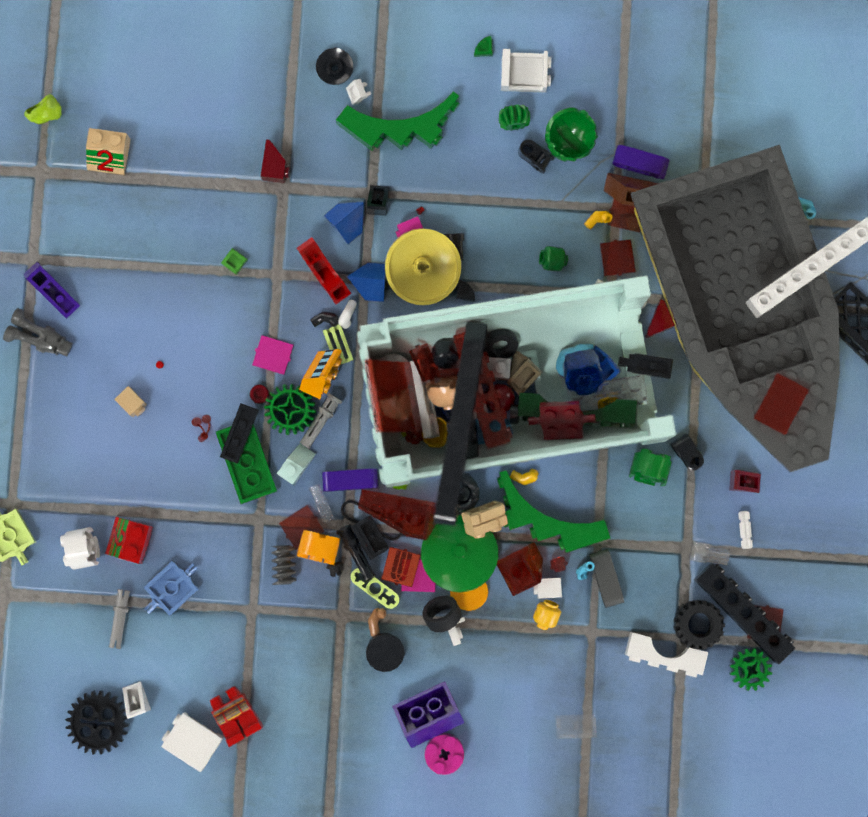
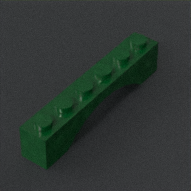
[518,393,638,429]

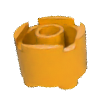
[297,530,340,565]

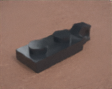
[618,353,673,379]

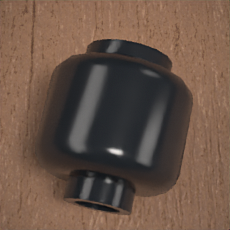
[432,340,459,369]

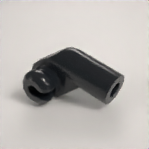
[310,311,339,327]

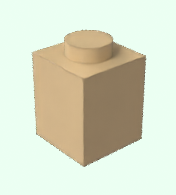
[114,386,147,417]

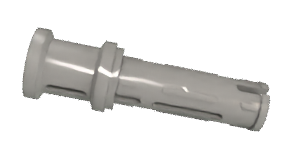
[299,393,342,449]

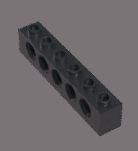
[694,563,795,664]

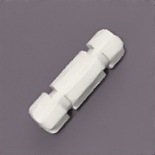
[738,511,753,549]

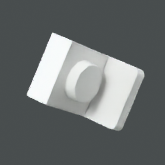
[448,617,465,646]

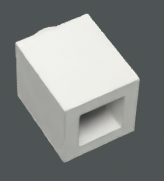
[533,578,562,598]

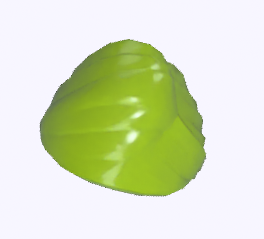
[24,94,62,124]

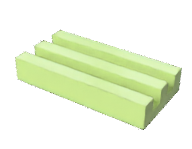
[323,325,353,365]

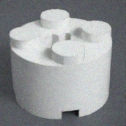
[60,527,100,570]

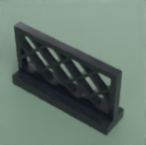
[834,282,868,364]

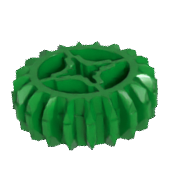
[264,383,316,435]

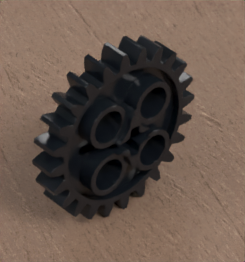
[65,690,130,755]

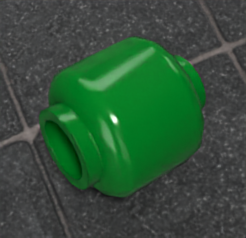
[539,246,568,272]

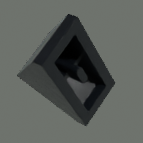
[366,185,389,216]

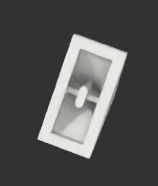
[122,681,151,719]

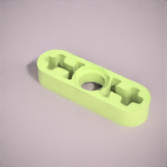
[351,568,399,609]

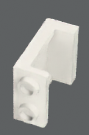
[501,49,551,93]
[161,712,224,772]

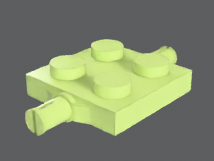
[0,509,36,566]

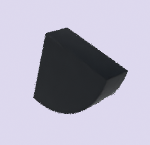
[456,280,475,302]

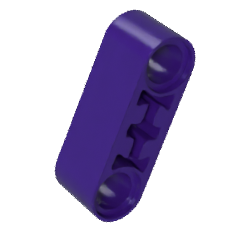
[612,145,670,179]
[322,468,379,492]

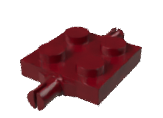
[528,401,596,440]

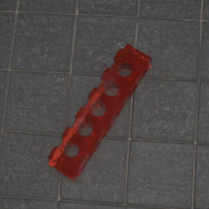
[453,332,513,450]

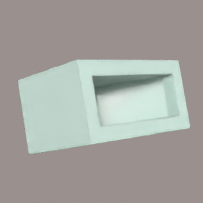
[277,443,316,486]

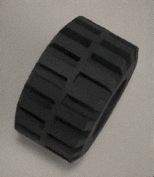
[673,600,725,650]

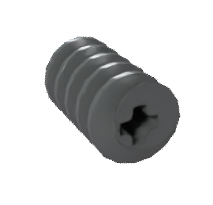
[271,545,297,585]

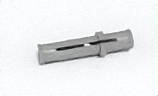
[109,589,130,649]

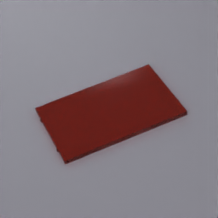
[364,359,423,433]

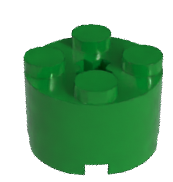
[629,448,672,486]

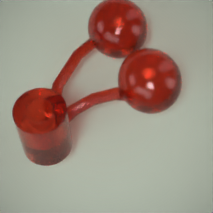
[191,415,211,442]

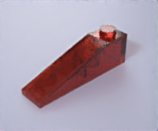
[358,489,436,541]

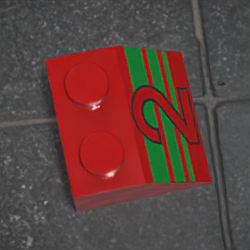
[105,517,153,564]

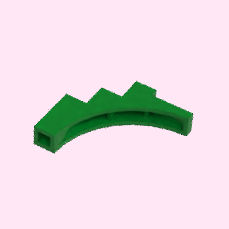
[336,91,460,151]
[497,470,610,553]

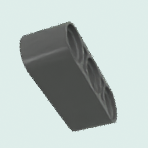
[589,549,624,608]

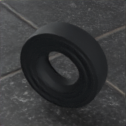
[484,329,518,359]

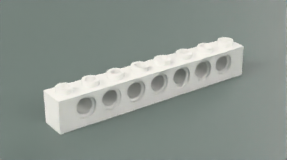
[745,217,868,318]

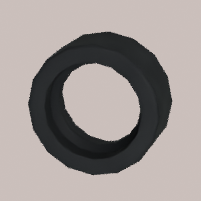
[422,595,462,632]

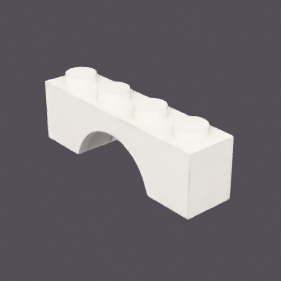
[625,632,708,678]

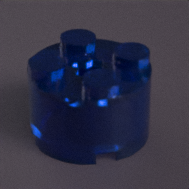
[563,349,605,395]

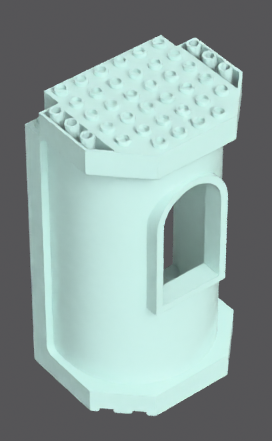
[357,276,676,487]

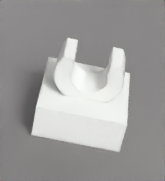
[346,79,371,105]

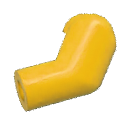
[584,211,613,230]
[510,469,539,485]

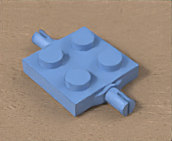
[143,561,199,616]

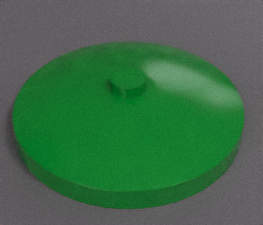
[421,515,498,593]

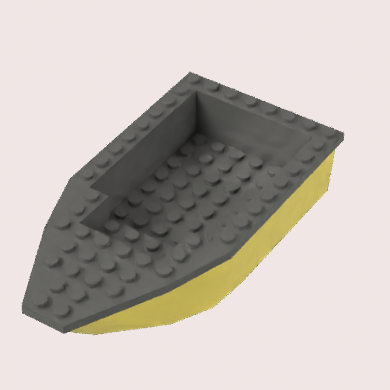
[631,144,840,472]

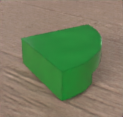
[474,36,493,57]

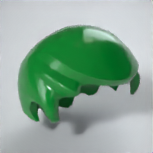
[545,108,598,162]

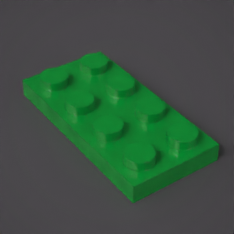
[216,425,278,505]

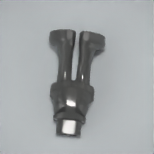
[3,308,73,357]

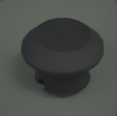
[326,562,343,577]

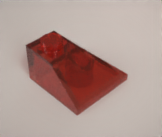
[497,542,543,596]

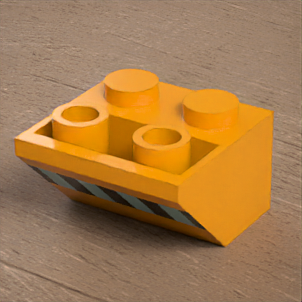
[299,349,342,399]

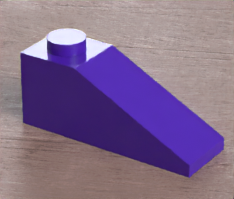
[23,262,80,319]

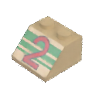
[86,128,131,175]

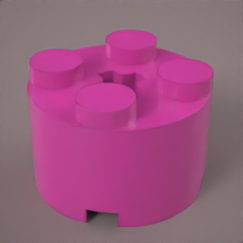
[425,733,464,775]

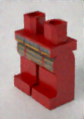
[210,686,263,747]

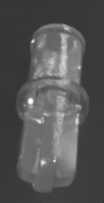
[309,484,334,523]

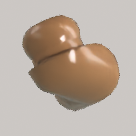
[368,608,386,637]

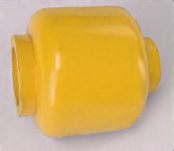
[533,600,561,630]

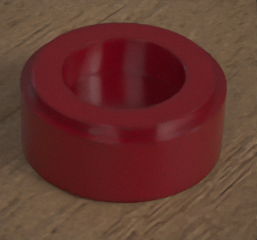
[250,385,269,404]

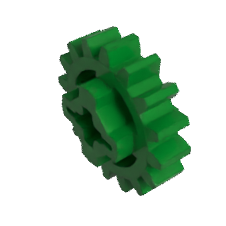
[729,648,772,691]

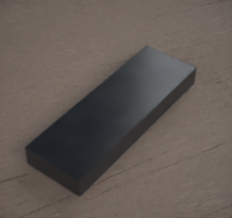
[220,403,259,464]

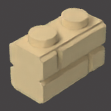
[461,500,508,538]

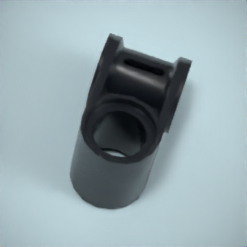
[518,139,555,174]
[670,433,704,471]

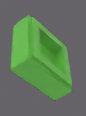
[221,248,248,275]

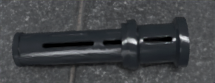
[336,524,376,582]

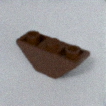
[603,173,660,206]

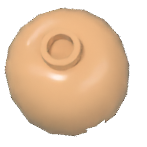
[426,376,458,410]

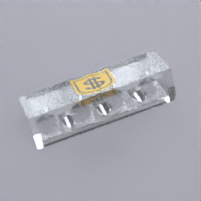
[566,375,648,412]

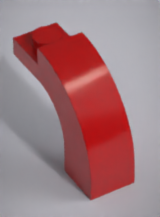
[296,237,351,304]

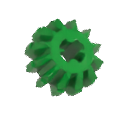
[498,104,531,131]

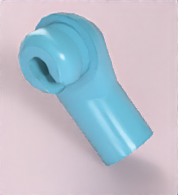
[799,197,816,219]
[576,562,595,580]

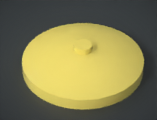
[385,228,461,305]

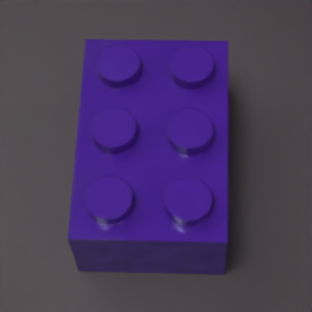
[392,681,465,748]

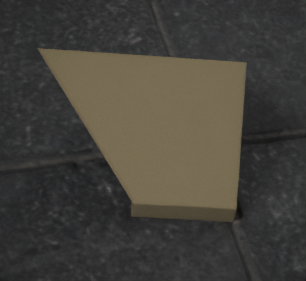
[506,351,542,395]

